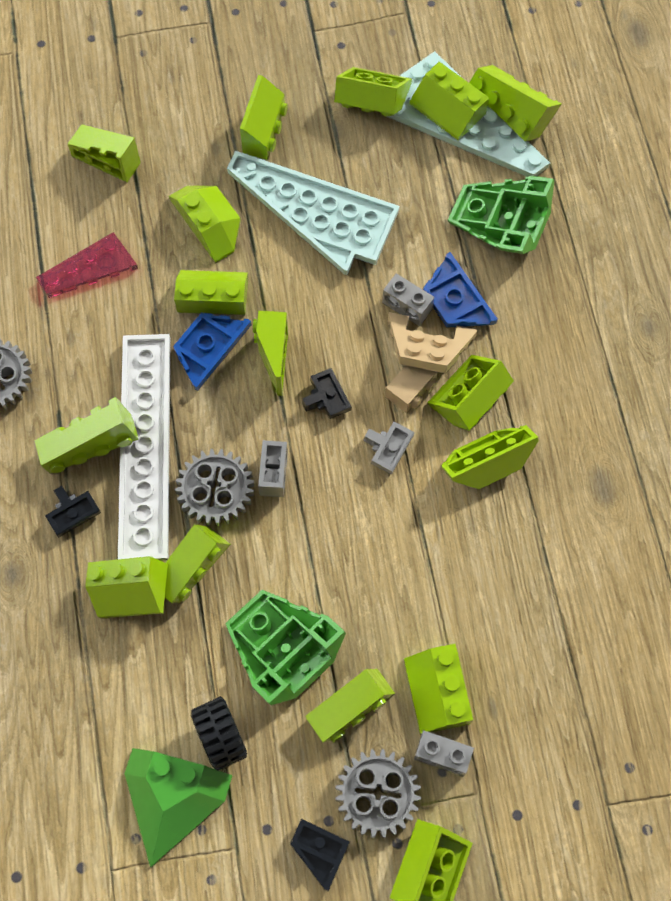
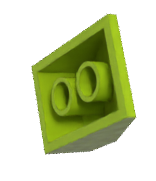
[253,310,288,396]

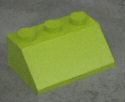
[409,61,489,141]
[334,67,412,116]
[240,75,288,160]
[174,270,248,315]
[427,355,514,430]
[85,556,168,618]
[404,644,473,735]
[389,819,473,901]

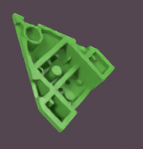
[125,748,232,868]

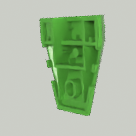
[448,176,554,254]
[225,590,346,705]

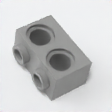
[382,273,434,326]
[258,440,288,497]
[414,730,474,777]

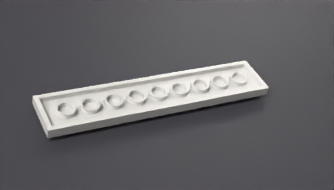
[118,334,170,561]

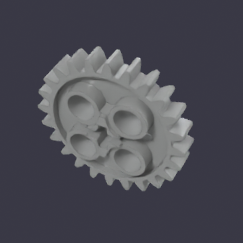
[0,339,32,410]
[175,449,255,526]
[336,749,421,838]

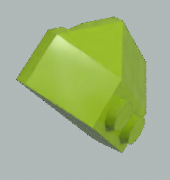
[168,186,241,263]
[441,425,539,489]

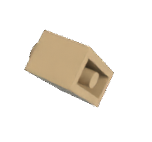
[385,365,438,413]

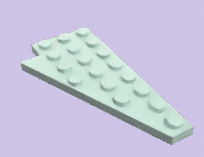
[387,52,550,177]
[227,151,400,275]

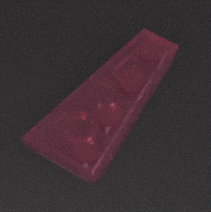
[36,232,138,298]

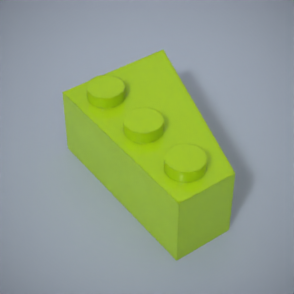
[68,124,141,183]
[165,524,231,603]
[305,669,395,743]

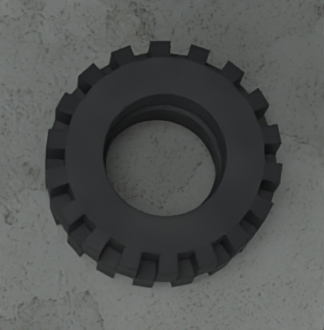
[191,696,247,771]

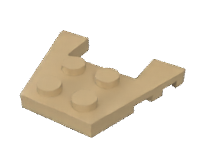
[387,312,477,373]

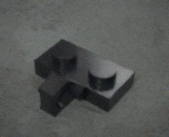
[302,368,352,419]
[45,486,101,538]

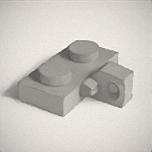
[364,422,414,475]

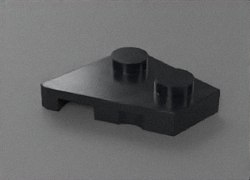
[290,819,350,892]

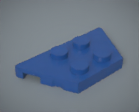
[423,252,498,328]
[173,312,252,391]

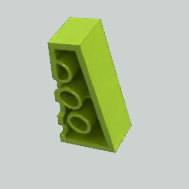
[469,65,562,142]
[34,397,139,473]

